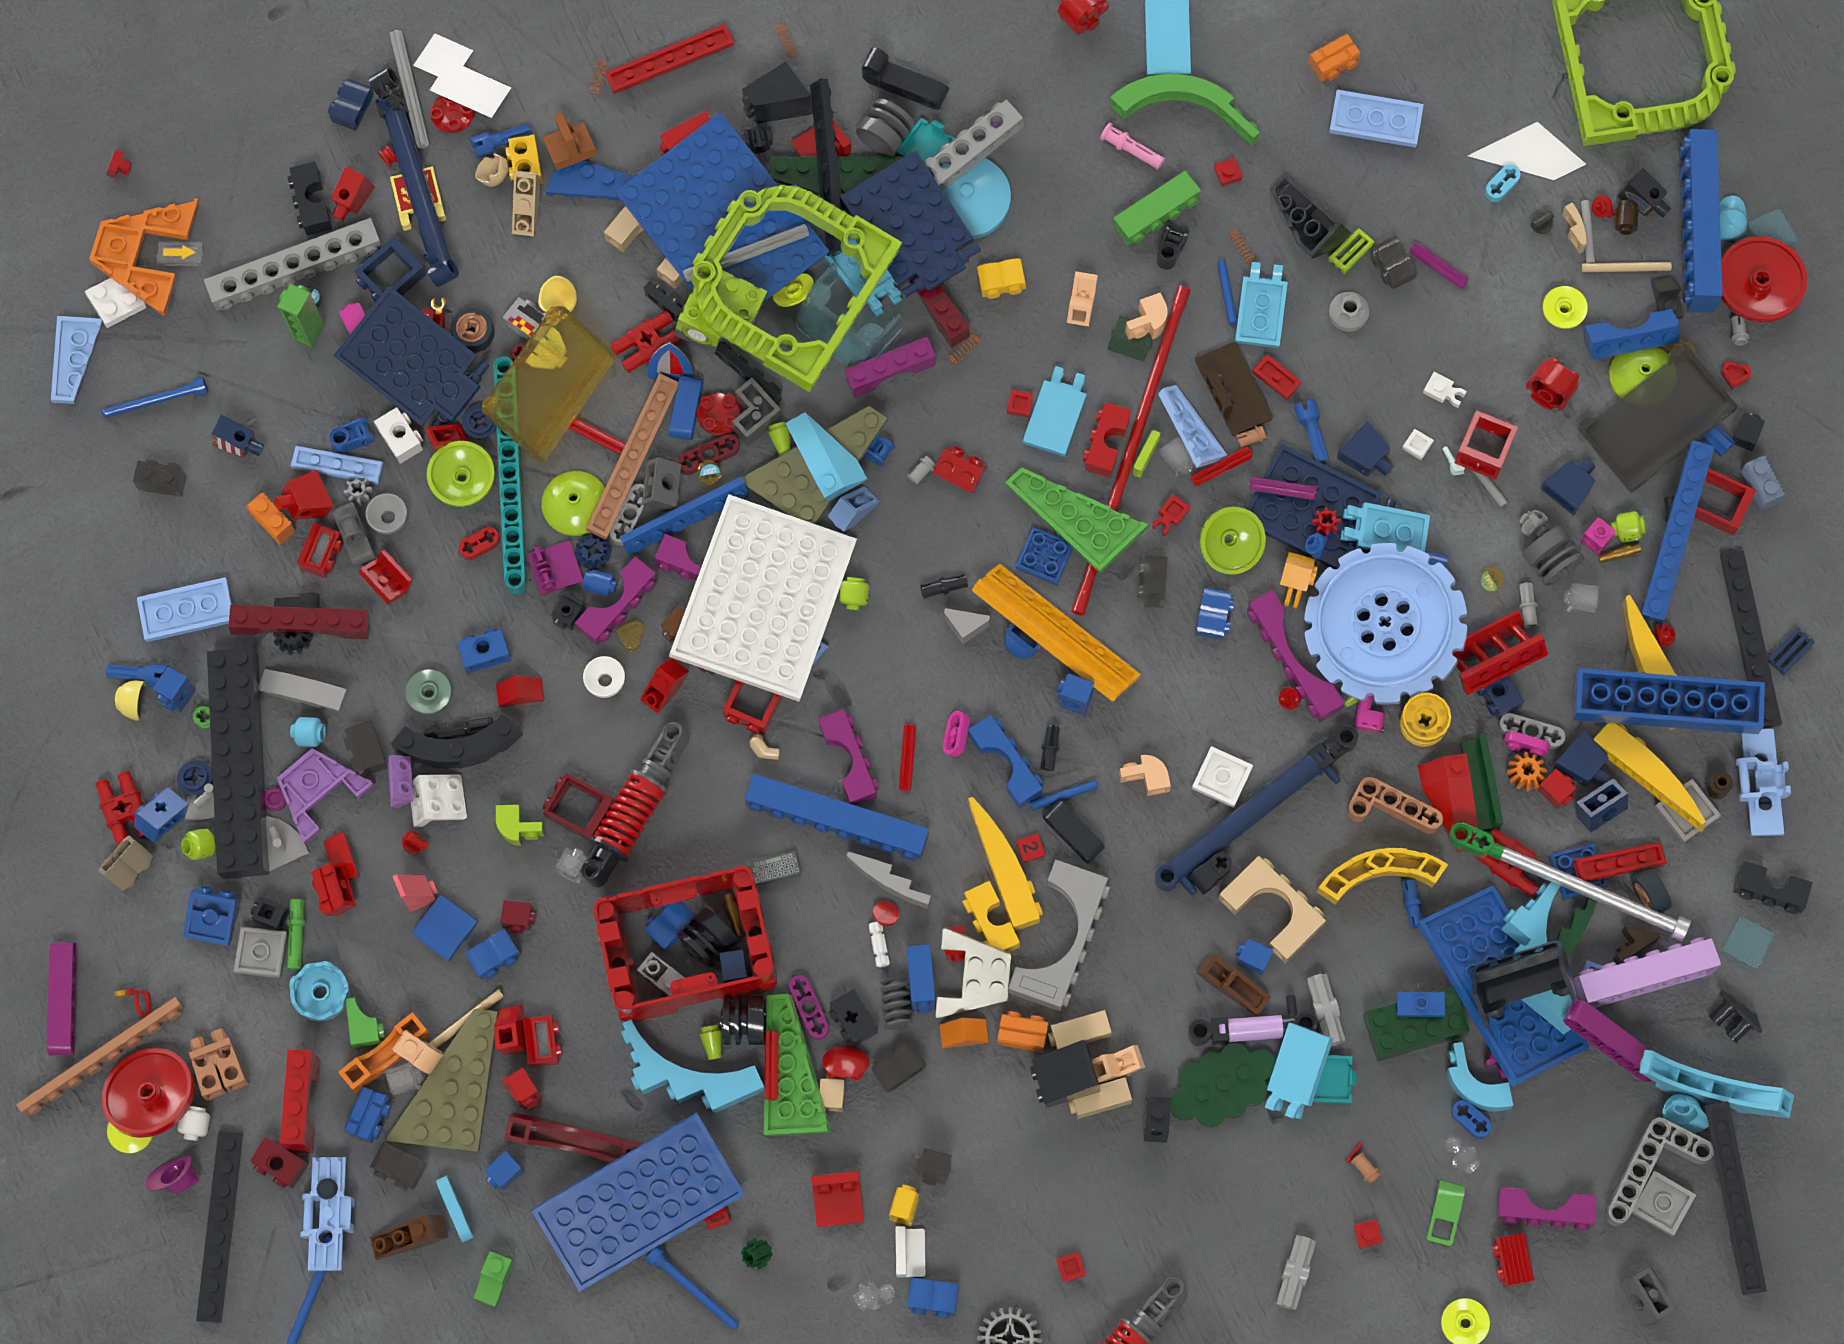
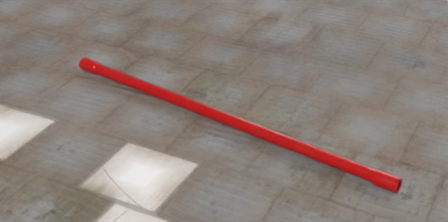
[1071,286,1191,616]

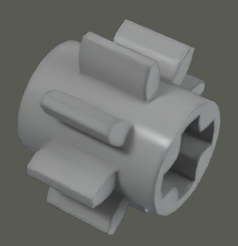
[344,477,373,506]
[1519,510,1549,538]

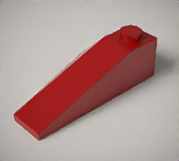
[1418,753,1481,852]

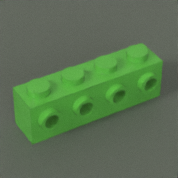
[1113,170,1201,246]
[277,284,325,348]

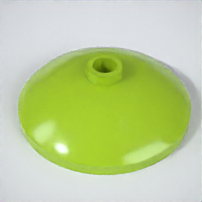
[1609,347,1677,407]
[427,441,495,507]
[541,471,605,536]
[1200,506,1266,575]

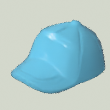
[1719,196,1747,242]
[1662,1094,1709,1133]

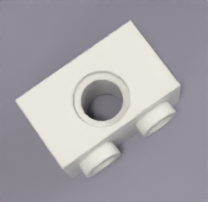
[374,407,423,464]

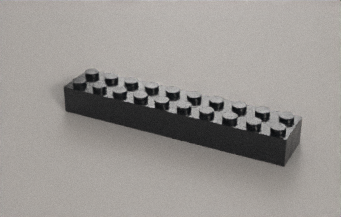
[207,647,269,879]

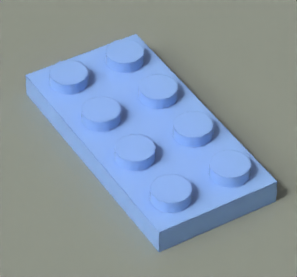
[1329,90,1424,148]
[137,577,232,642]

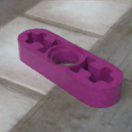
[789,975,829,1040]

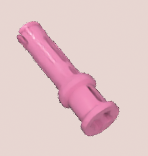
[1100,122,1165,170]

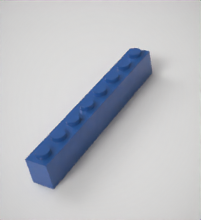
[1641,440,1715,624]
[745,774,929,861]

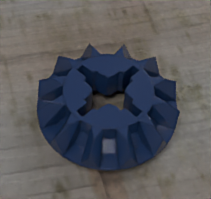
[462,405,497,440]
[575,533,611,569]
[177,760,213,796]

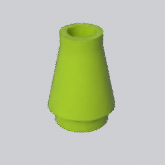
[768,422,791,456]
[699,1025,722,1060]

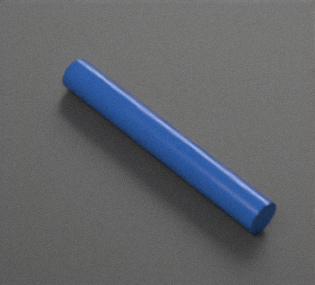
[1217,260,1237,325]
[1030,780,1098,810]

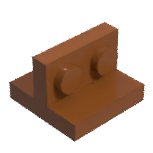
[543,112,597,170]

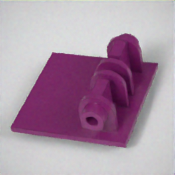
[527,540,583,596]

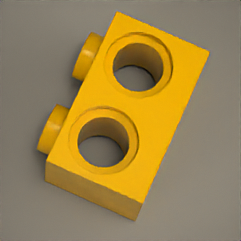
[506,135,543,184]

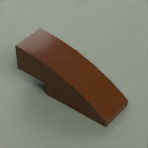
[1196,954,1271,1016]

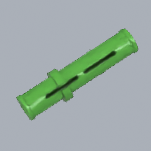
[287,899,306,970]

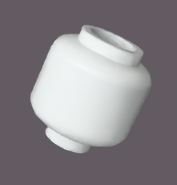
[177,1106,210,1141]

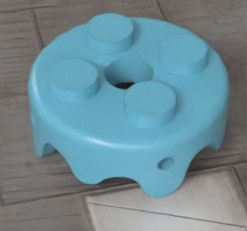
[289,961,350,1022]

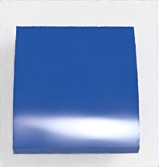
[412,895,479,961]

